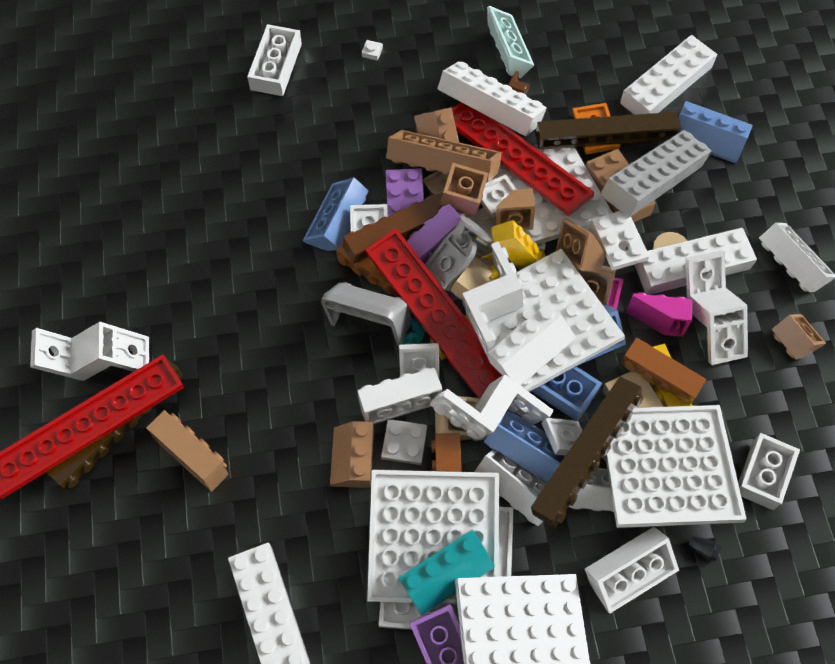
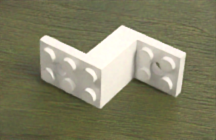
[586,211,649,270]
[463,241,525,359]
[685,250,748,365]
[30,322,149,381]
[430,375,553,440]

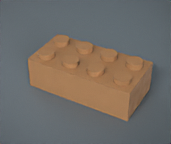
[586,149,656,222]
[146,410,229,492]

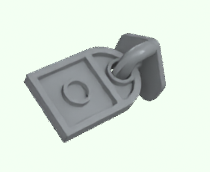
[425,215,493,291]

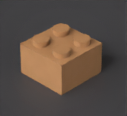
[440,163,489,216]

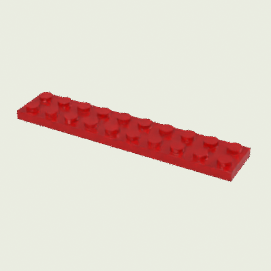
[452,102,594,217]
[365,228,503,398]
[0,355,184,499]

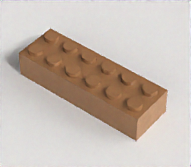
[386,130,502,183]

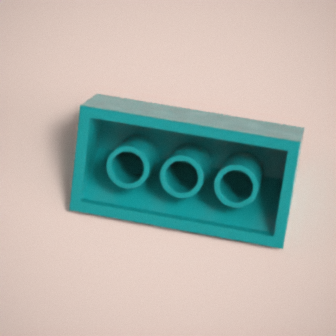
[398,529,495,615]

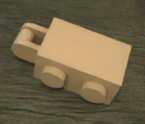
[450,256,493,301]

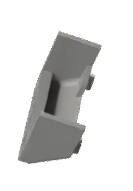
[321,282,412,345]

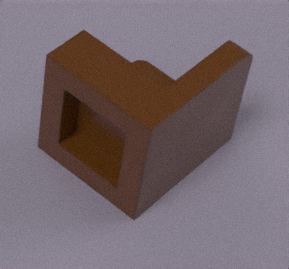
[508,71,530,95]

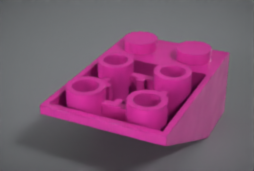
[626,293,692,337]

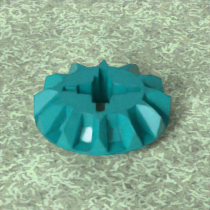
[402,317,424,345]

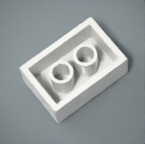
[738,433,800,510]

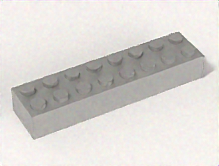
[600,130,712,217]

